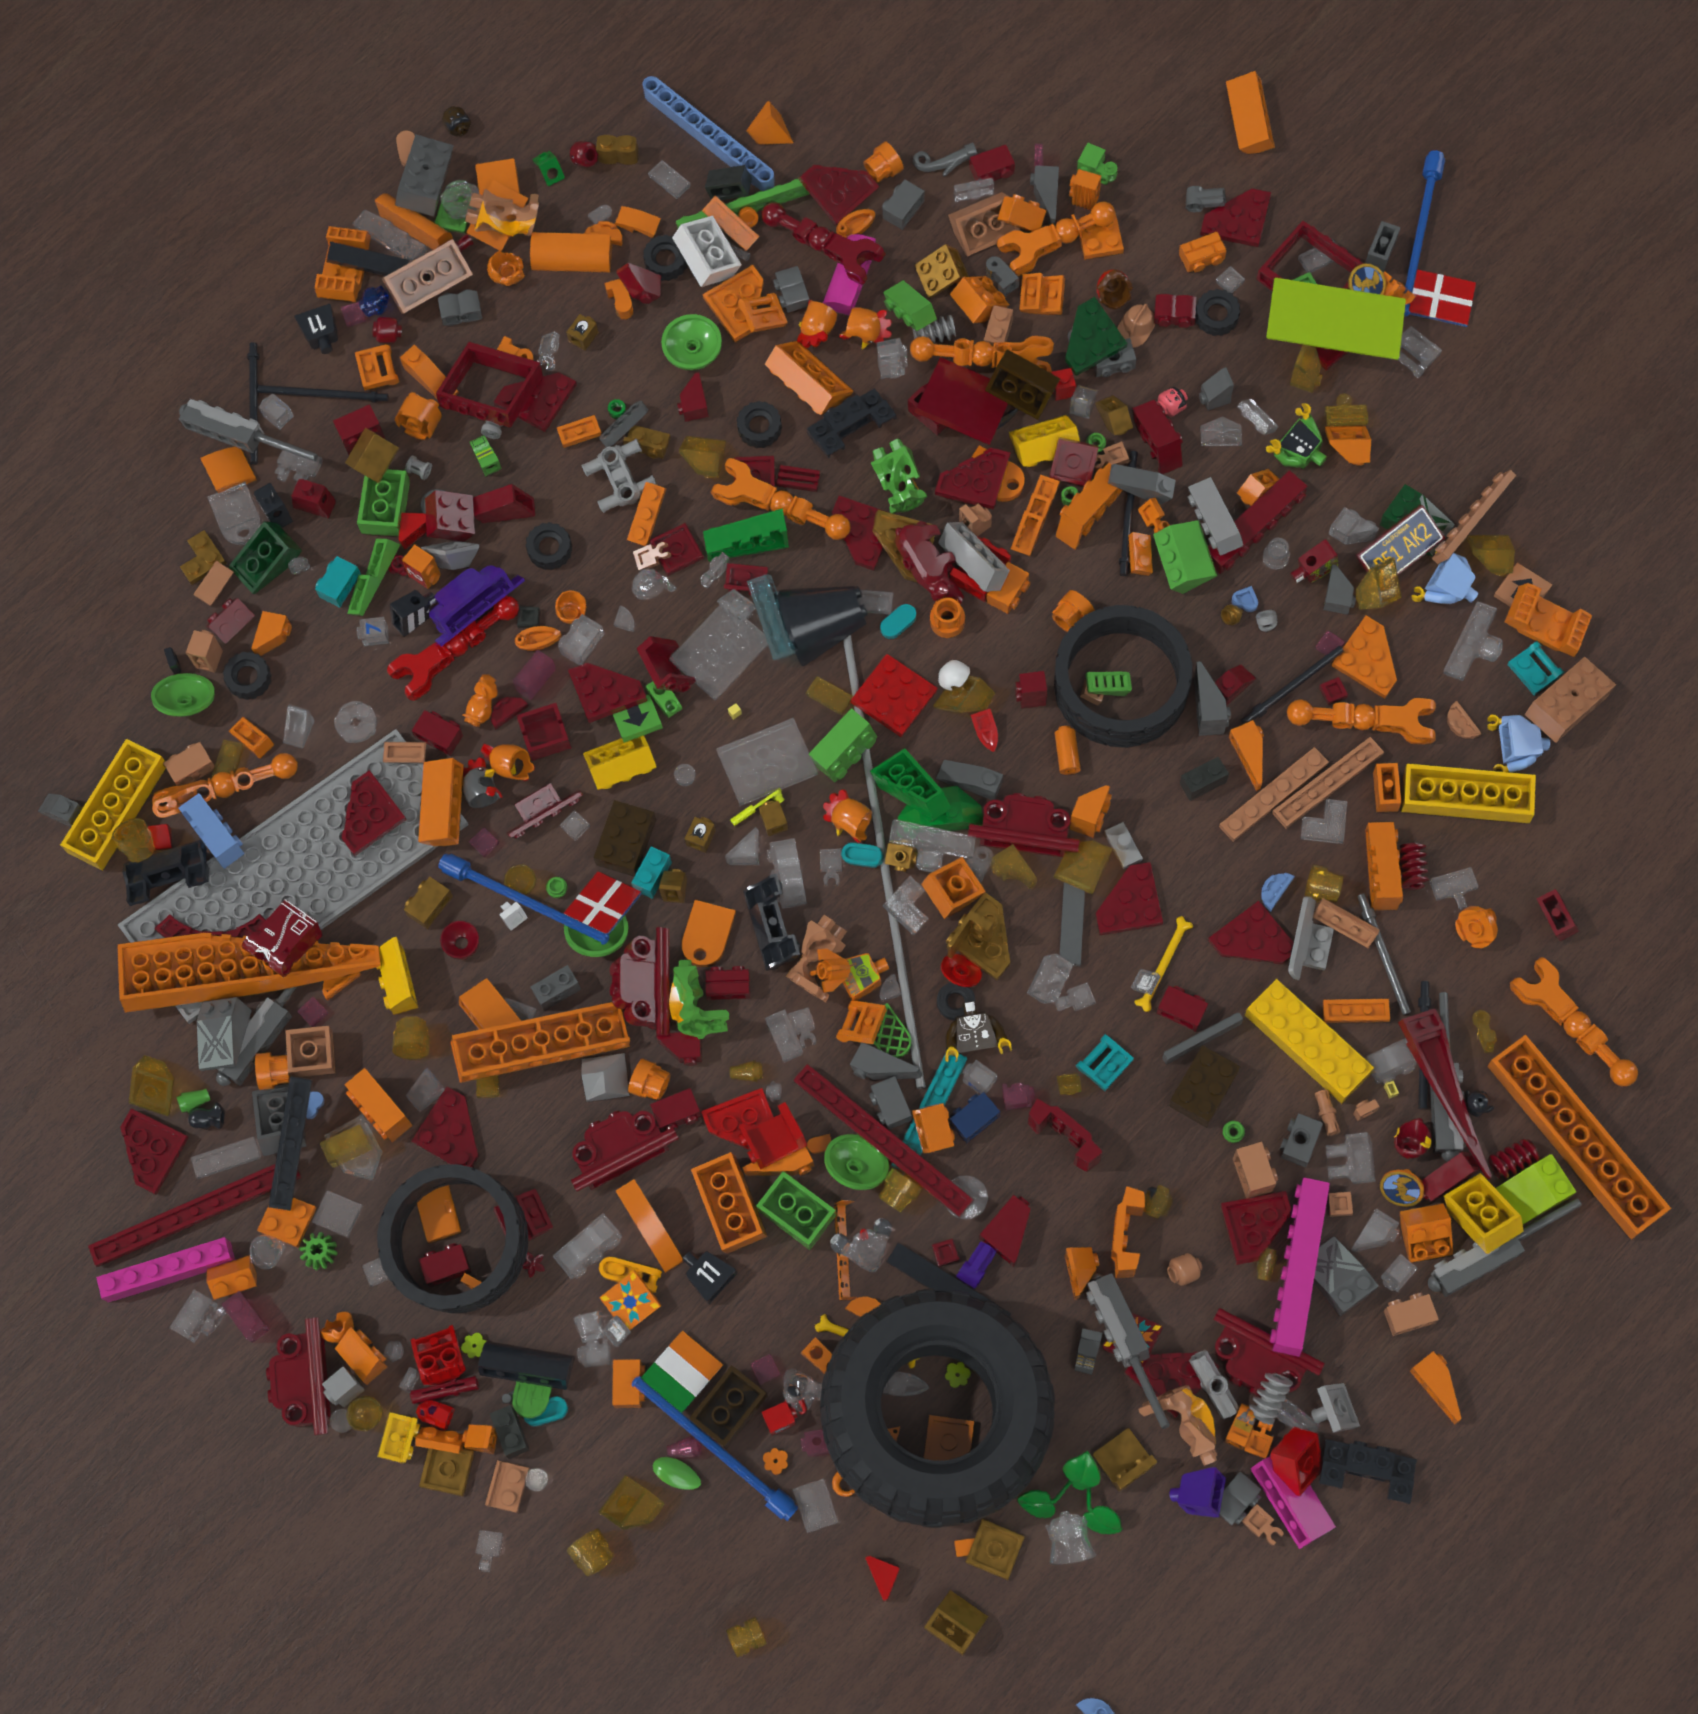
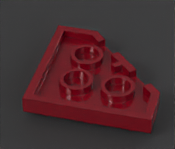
[798,165,879,225]
[1200,188,1271,247]
[493,373,577,432]
[935,448,1011,510]
[832,496,889,571]
[568,663,647,723]
[341,770,407,856]
[1095,862,1163,936]
[1208,901,1294,965]
[412,1086,479,1167]
[120,1108,189,1195]
[1221,1191,1291,1265]
[1124,1352,1220,1418]

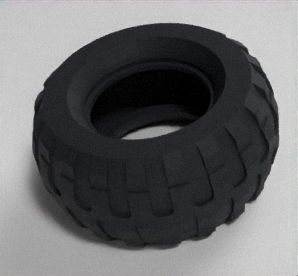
[820,1289,1055,1528]

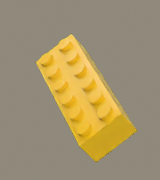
[60,739,166,871]
[1401,764,1536,823]
[1245,979,1374,1104]

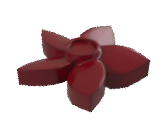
[523,1252,545,1278]

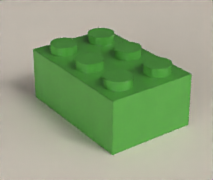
[357,469,410,536]
[808,708,877,783]
[756,1171,837,1250]

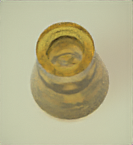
[730,1060,763,1082]
[1257,1248,1278,1281]

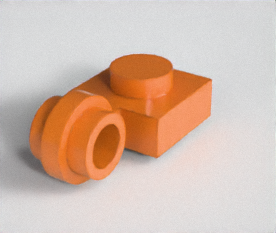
[1138,498,1170,533]
[1244,1419,1275,1459]

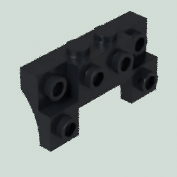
[807,388,896,459]
[122,839,210,906]
[743,874,800,971]
[1319,1439,1417,1504]

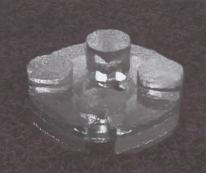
[441,180,479,220]
[334,701,377,743]

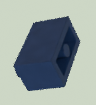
[950,1092,1000,1144]

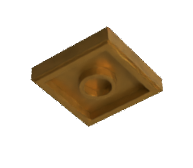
[419,1448,475,1497]
[965,1519,1025,1580]

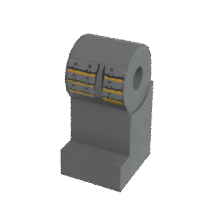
[986,256,1019,296]
[1074,1329,1102,1375]

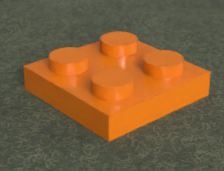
[1080,215,1124,260]
[257,1198,316,1248]

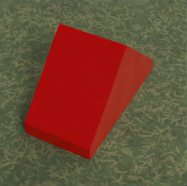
[399,513,427,550]
[865,1556,900,1602]

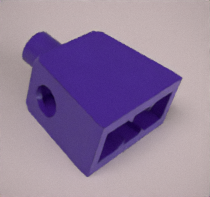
[1170,1467,1226,1518]

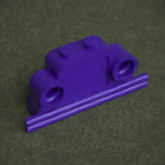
[429,565,525,647]

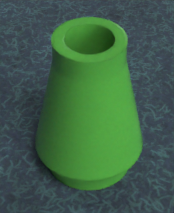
[176,1089,211,1113]

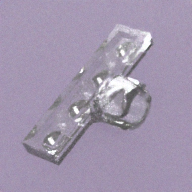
[1443,601,1503,681]
[889,819,976,872]

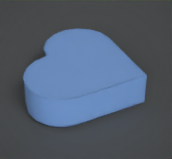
[1231,586,1258,612]
[306,1092,325,1119]

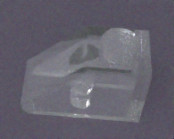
[1351,1209,1400,1252]

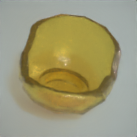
[504,864,537,895]
[346,1395,383,1432]

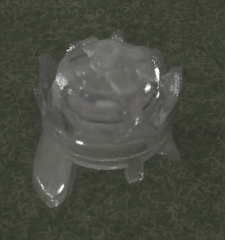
[1045,1511,1097,1565]

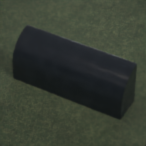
[478,1341,575,1390]

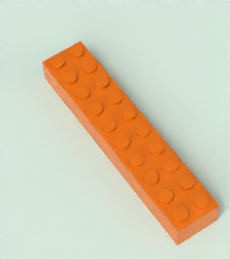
[1487,1034,1671,1240]

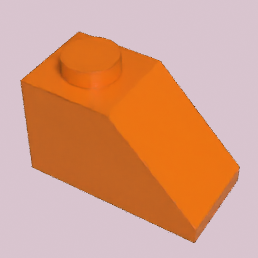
[1237,469,1279,506]
[251,611,292,656]
[462,1425,498,1454]

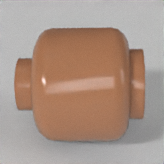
[1167,1253,1202,1286]

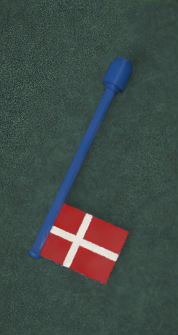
[1404,150,1476,327]
[439,854,641,945]

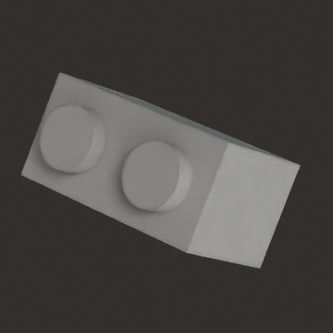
[322,1367,365,1407]

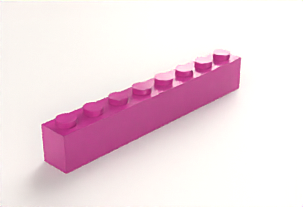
[1270,1177,1330,1357]

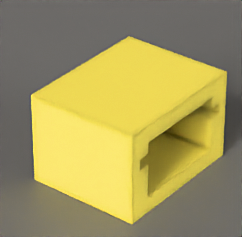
[728,704,742,720]
[1384,1081,1399,1099]

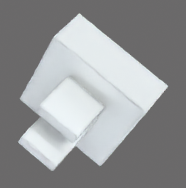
[499,902,528,930]

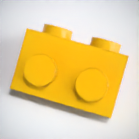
[377,1412,420,1464]

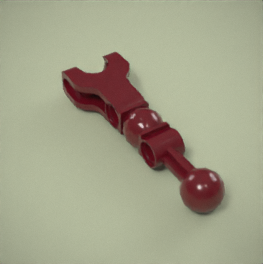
[762,202,886,285]

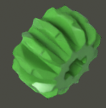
[299,1232,338,1270]

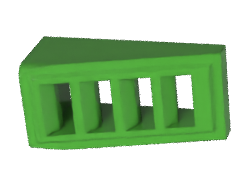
[1086,672,1132,697]

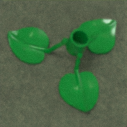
[1017,1451,1123,1534]

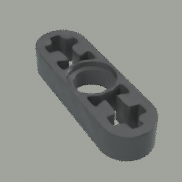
[599,401,648,447]

